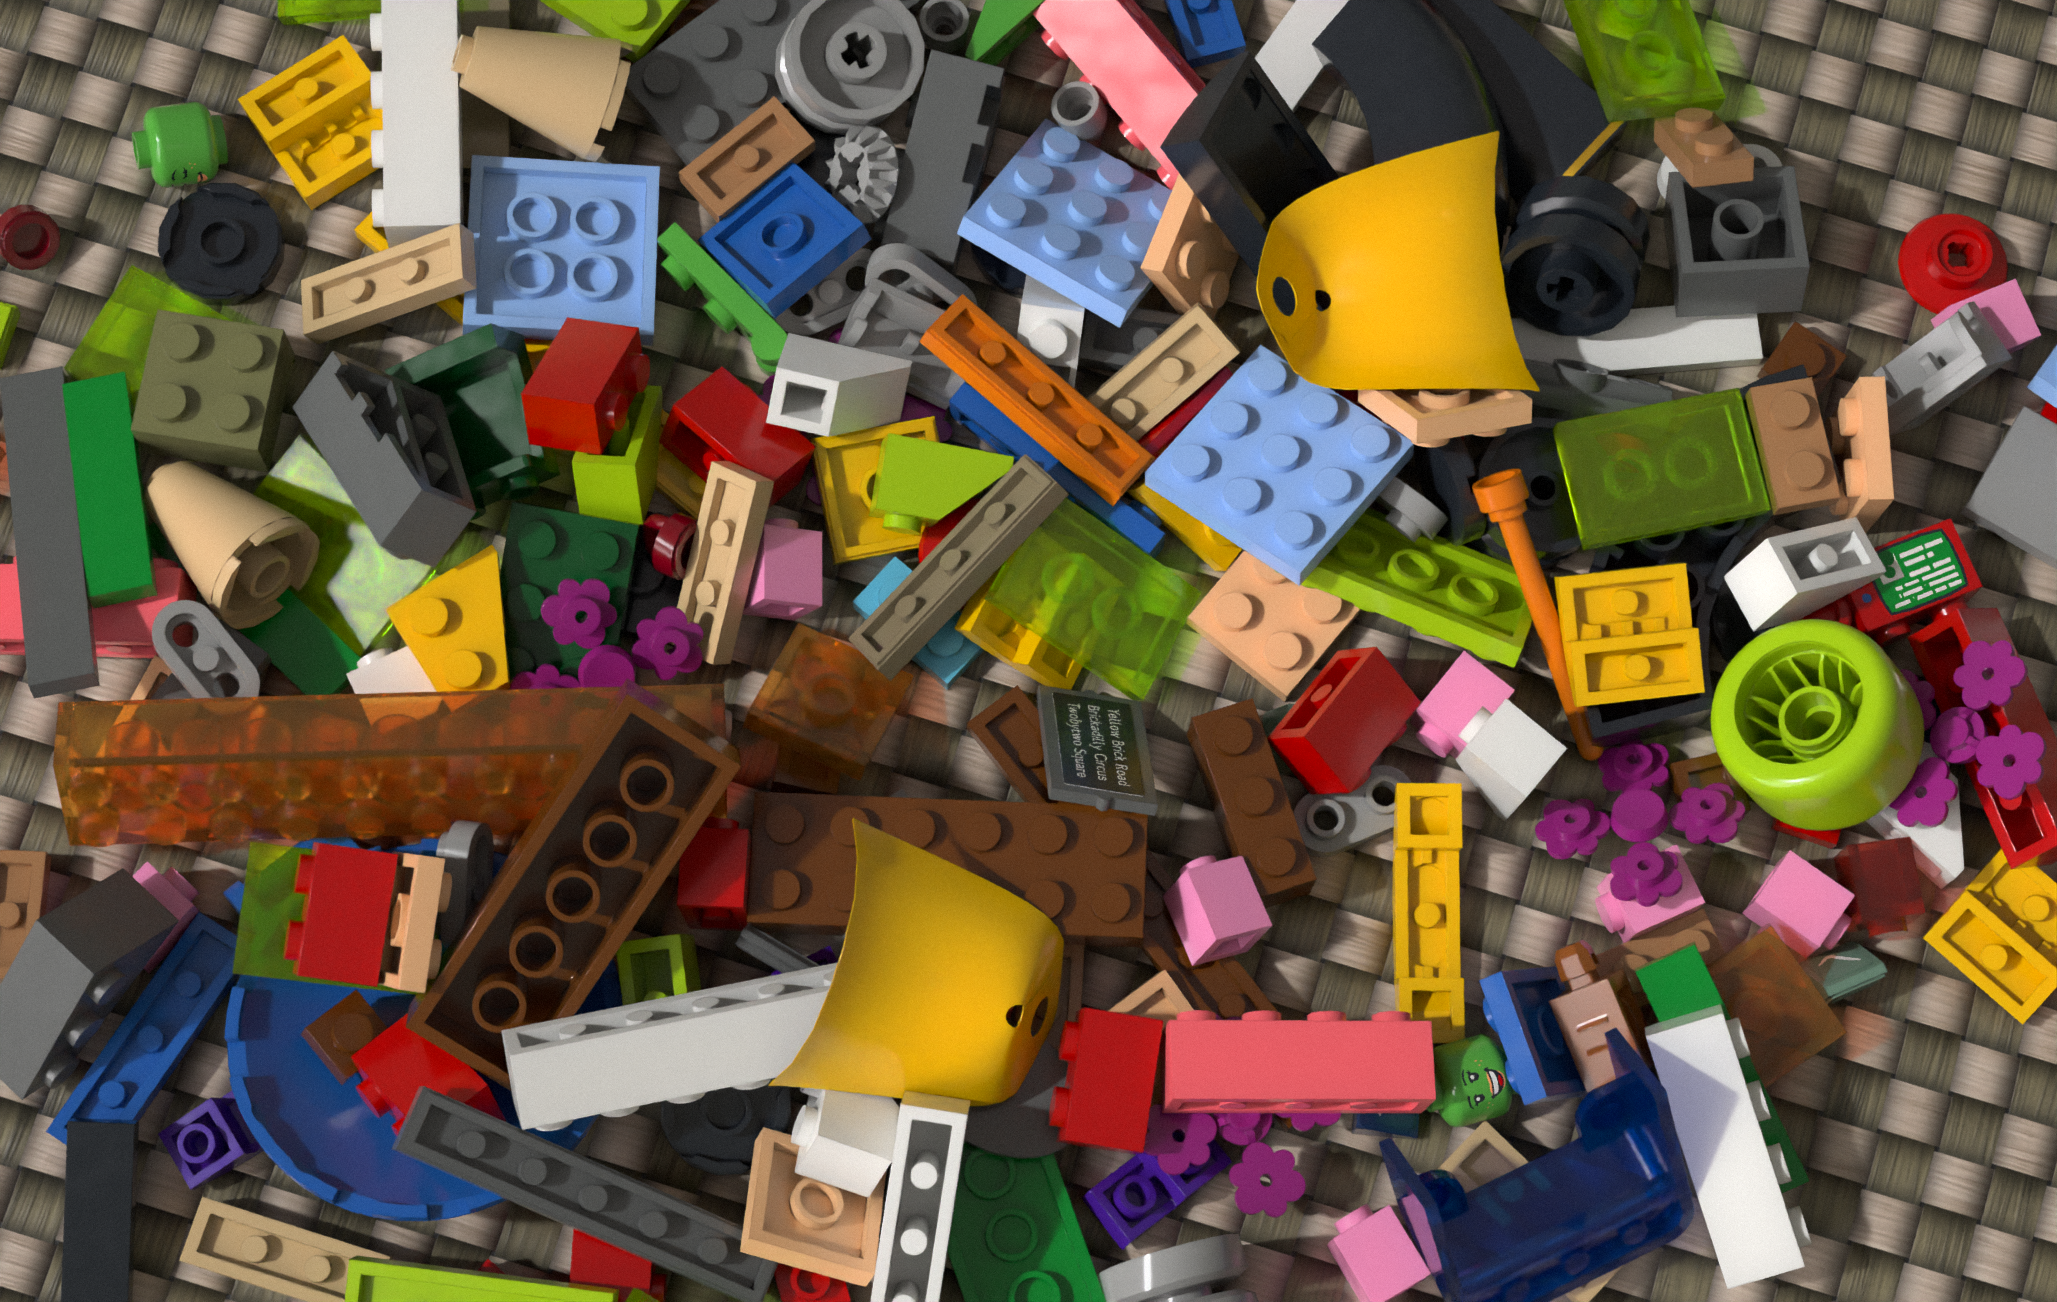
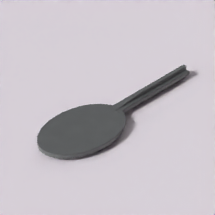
[735,923,1069,1159]

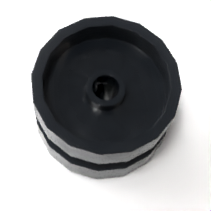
[1501,176,1650,336]
[1469,417,1614,571]

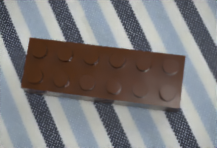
[405,678,741,1091]
[747,792,1149,948]

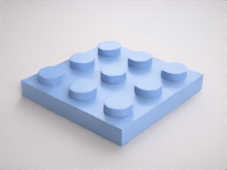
[957,119,1172,328]
[462,155,660,346]
[1145,345,1414,586]

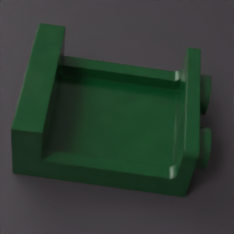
[385,323,561,521]

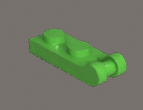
[657,222,787,376]

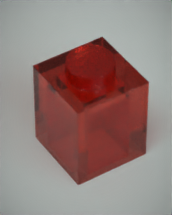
[1834,836,1925,939]

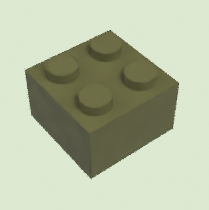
[131,309,295,473]

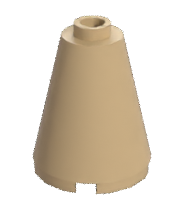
[451,26,632,162]
[144,461,320,629]

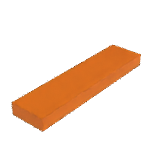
[919,294,1155,506]

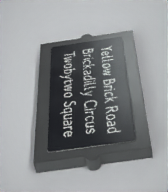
[1036,685,1158,816]

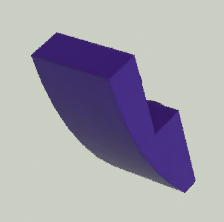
[158,1091,264,1190]
[1081,1132,1232,1250]

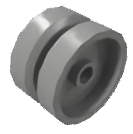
[775,0,925,135]
[1099,1234,1258,1302]

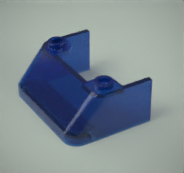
[1379,1027,1695,1302]

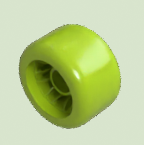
[1711,619,1924,831]

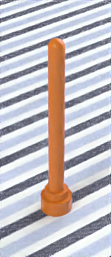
[1472,469,1604,761]

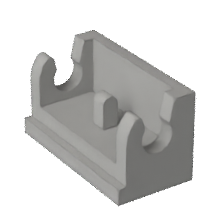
[838,277,966,410]
[1871,301,2012,435]

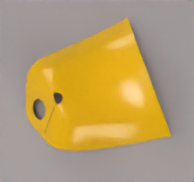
[1256,131,1540,392]
[768,818,1064,1106]

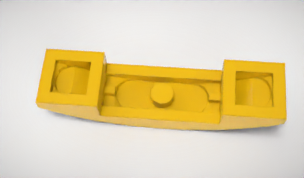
[1392,783,1465,1044]

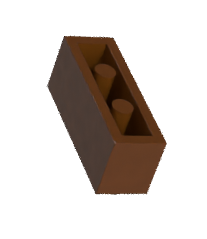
[1187,698,1317,908]

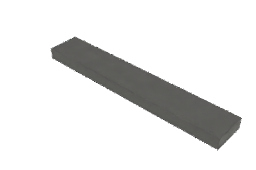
[0,366,100,699]
[392,1086,778,1302]

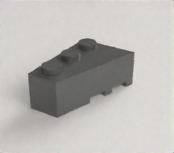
[873,49,1004,277]
[292,351,477,568]
[0,868,179,1100]

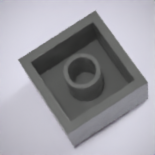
[1663,166,1810,317]

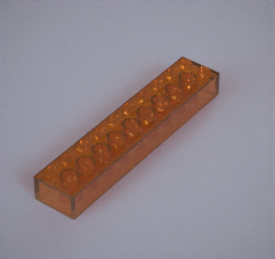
[53,684,727,847]

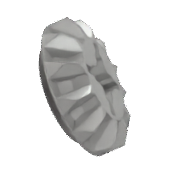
[823,126,898,226]

